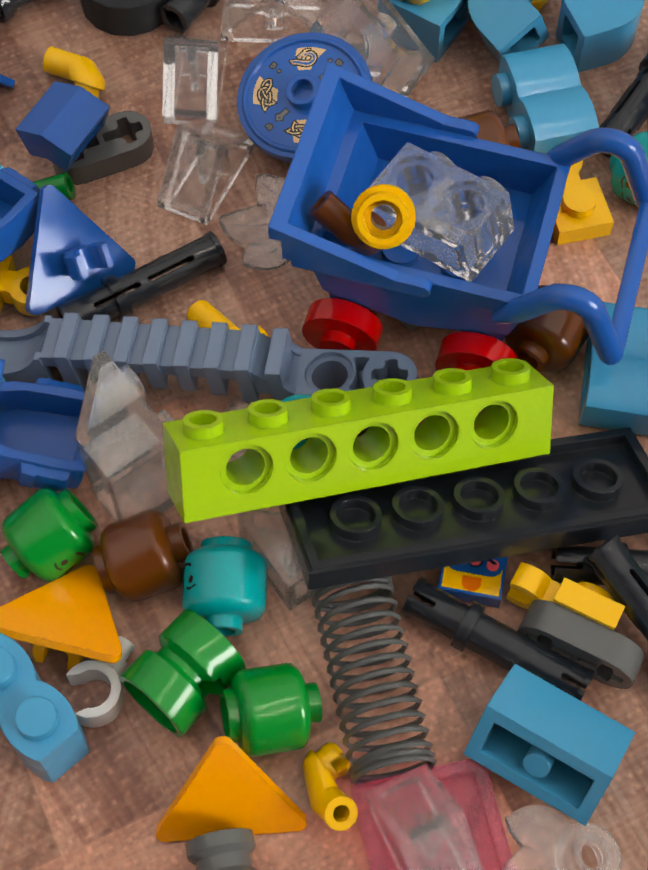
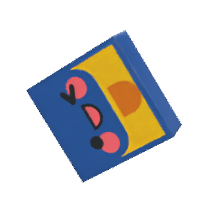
[438,556,508,608]

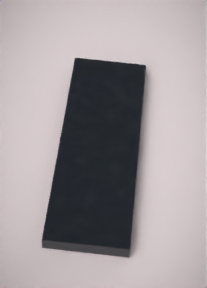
[279,427,648,590]

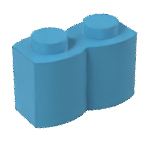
[492,43,599,154]
[578,302,648,436]
[0,633,90,783]

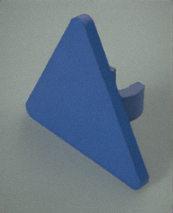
[25,185,136,316]

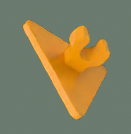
[0,565,122,670]
[156,736,307,842]

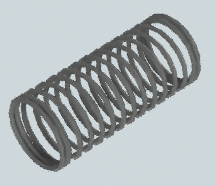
[311,576,437,788]

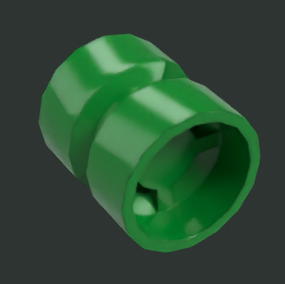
[119,609,246,737]

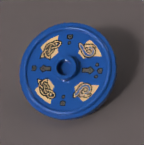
[237,32,373,162]

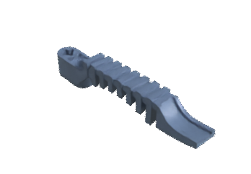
[0,313,419,430]

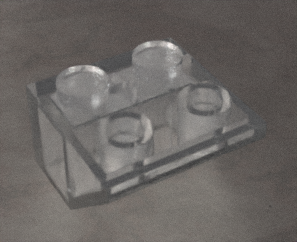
[75,350,174,521]

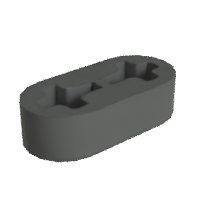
[53,111,154,185]
[517,599,645,689]

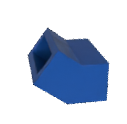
[15,81,110,172]

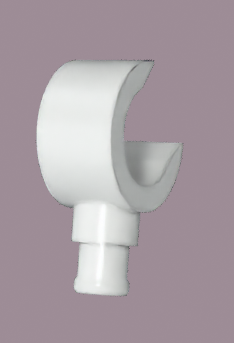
[66,636,135,728]

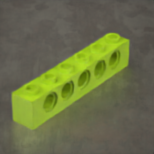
[162,358,554,524]

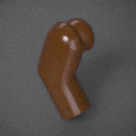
[309,190,387,256]

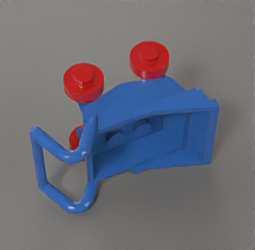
[268,62,648,371]

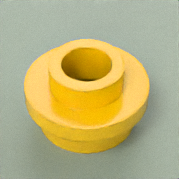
[351,184,416,249]

